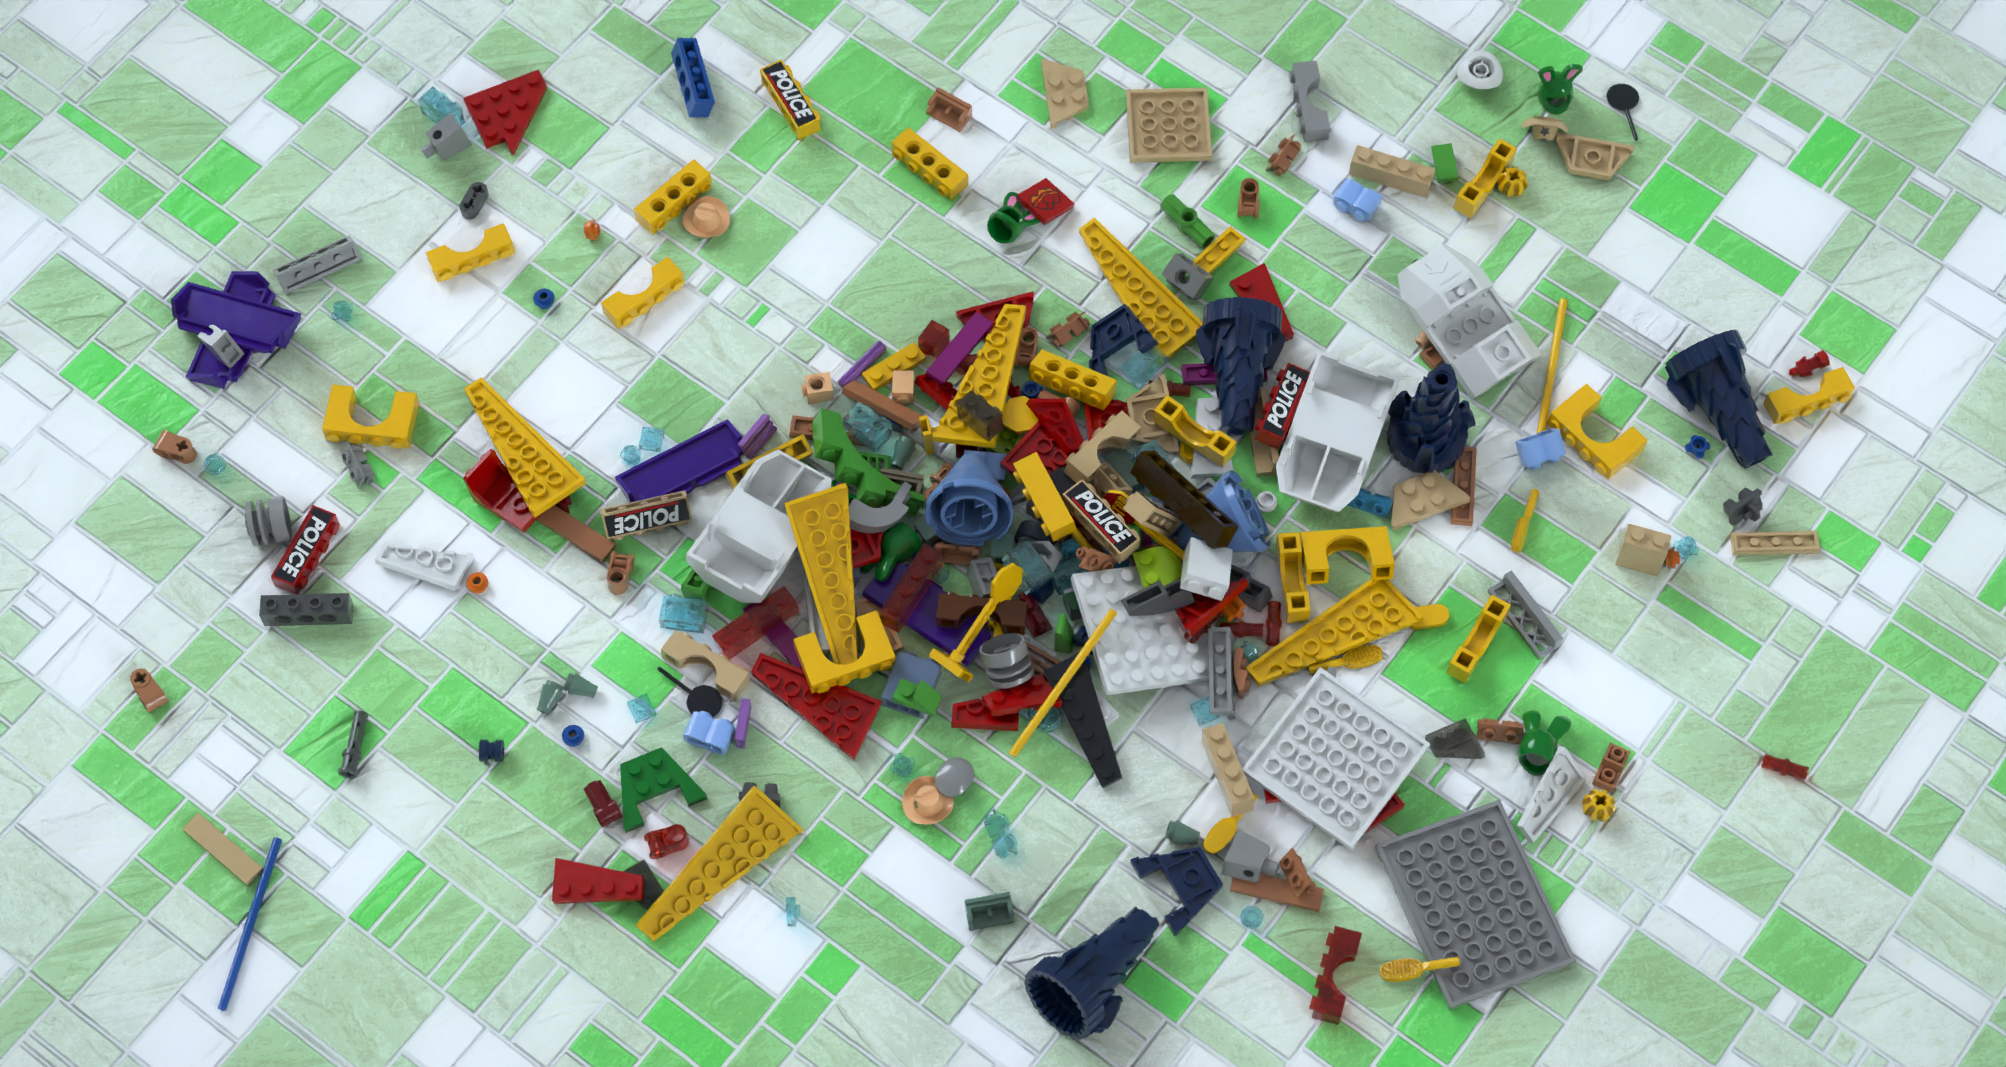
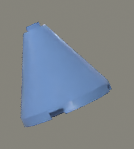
[925,453,1013,546]
[1175,470,1272,552]

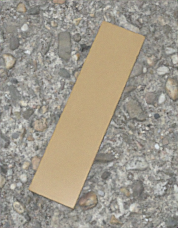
[1730,531,1820,555]
[182,812,263,887]

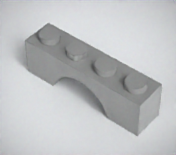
[1288,60,1330,142]

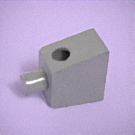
[420,113,472,160]
[1221,830,1279,882]

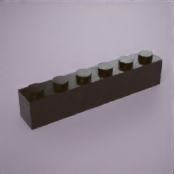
[1130,451,1239,549]

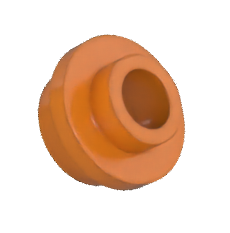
[584,220,601,241]
[1666,547,1680,569]
[466,572,489,594]

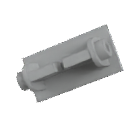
[342,442,375,489]

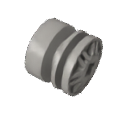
[245,496,292,547]
[980,633,1034,689]

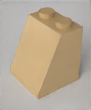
[1615,524,1672,577]

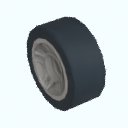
[1014,520,1057,547]

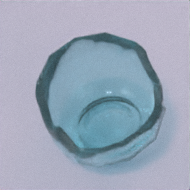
[1027,706,1064,733]

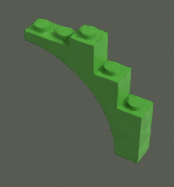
[812,408,925,516]

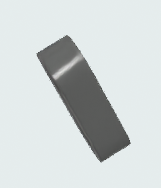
[459,182,489,219]

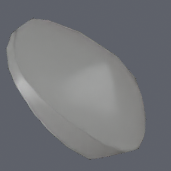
[935,757,974,797]

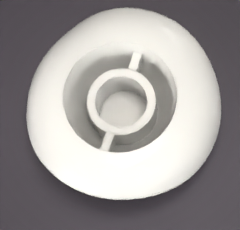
[1457,50,1503,89]

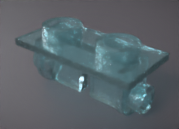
[984,809,1018,859]

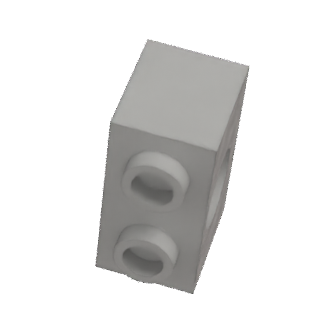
[1162,253,1214,299]

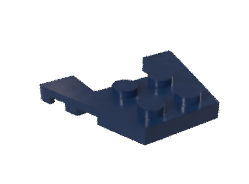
[1089,304,1158,376]
[1130,847,1223,936]

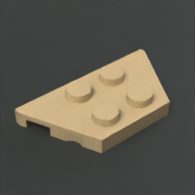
[1041,59,1089,129]
[1555,132,1635,181]
[1126,374,1180,454]
[1391,470,1470,530]

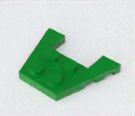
[620,747,707,833]

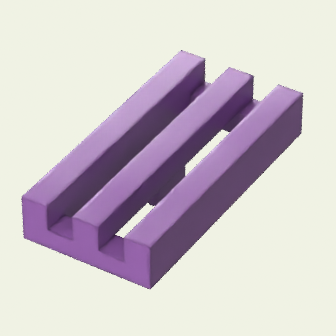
[738,413,777,460]
[735,698,751,749]

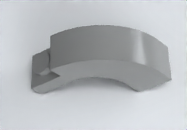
[849,481,912,533]

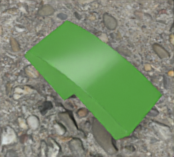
[1431,143,1458,183]

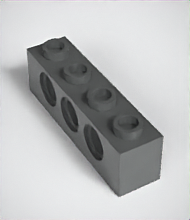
[259,593,354,626]

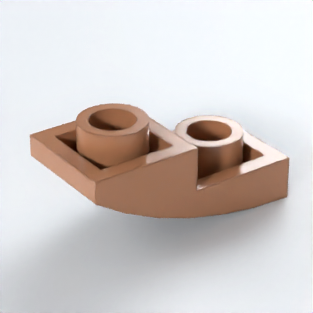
[1234,647,1251,699]
[1592,743,1631,794]

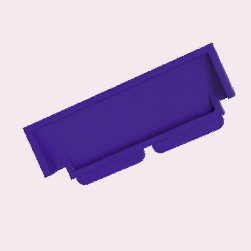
[186,271,276,389]
[171,282,301,354]
[615,419,744,503]
[861,562,992,666]

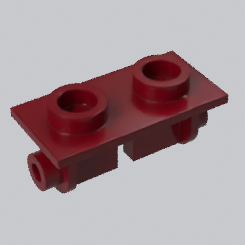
[1018,592,1053,638]

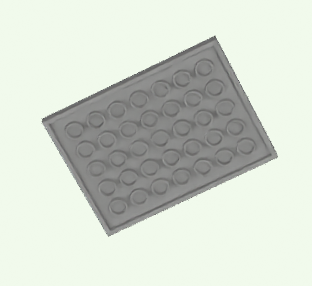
[1375,800,1576,1010]

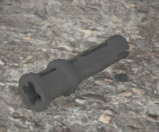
[338,711,368,779]

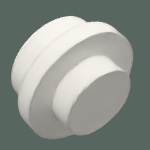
[1256,491,1277,512]

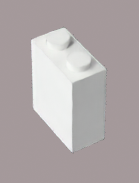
[1180,537,1233,601]

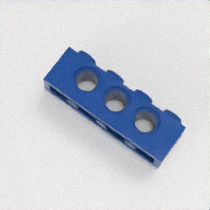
[671,38,715,117]

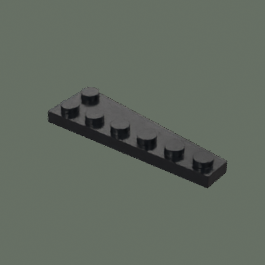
[1043,653,1123,788]

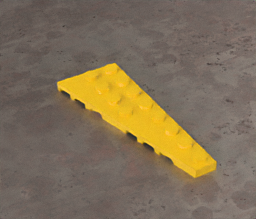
[1079,217,1203,366]
[932,304,1026,448]
[464,377,586,518]
[784,483,858,665]
[1245,579,1423,687]
[635,786,804,941]

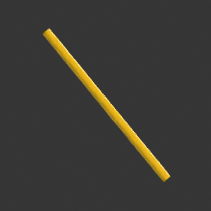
[1536,298,1568,434]
[1008,609,1117,758]

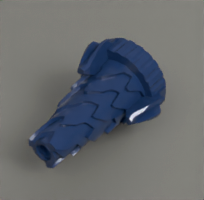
[1196,297,1285,436]
[1665,330,1773,469]
[1387,363,1476,473]
[1024,906,1160,1039]

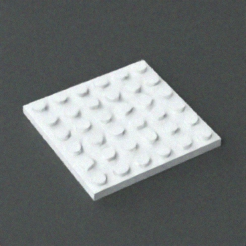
[1070,561,1216,695]
[1242,667,1430,851]

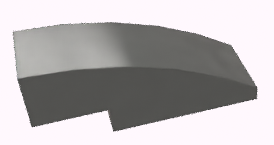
[1230,564,1273,612]
[1121,578,1195,616]

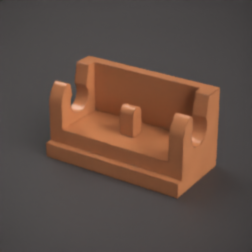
[926,87,972,132]

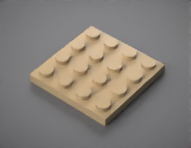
[1126,88,1212,163]

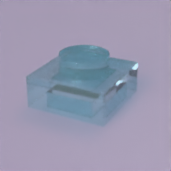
[638,427,664,452]
[626,693,656,724]
[1190,696,1220,726]
[786,897,801,927]

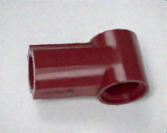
[584,780,622,827]

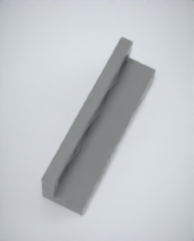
[273,236,362,294]
[1487,570,1563,660]
[1208,627,1235,720]

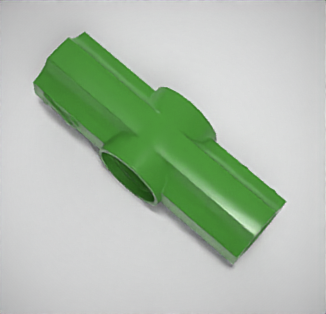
[1160,194,1215,248]

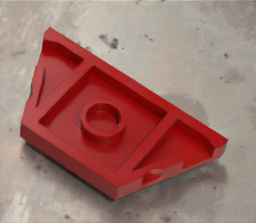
[956,291,1034,344]
[1083,399,1128,451]
[851,529,882,569]
[1175,578,1248,637]

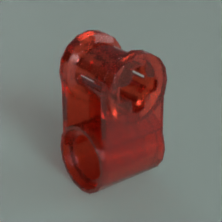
[643,824,689,860]

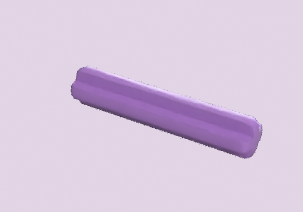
[838,341,886,388]

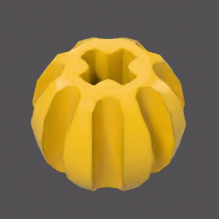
[1497,166,1528,197]
[1582,788,1616,822]

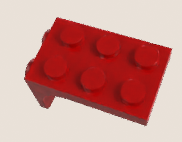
[463,449,542,533]

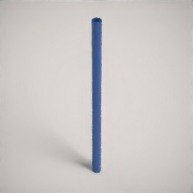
[217,837,282,1011]

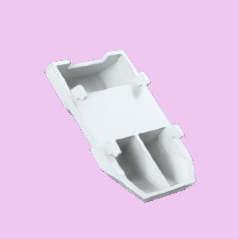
[1397,245,1542,400]
[1276,350,1400,512]
[686,450,832,603]

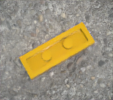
[1193,226,1246,275]
[862,342,926,391]

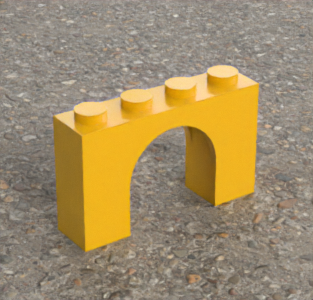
[1547,383,1648,480]
[322,384,420,449]
[1300,526,1395,585]
[793,610,896,693]

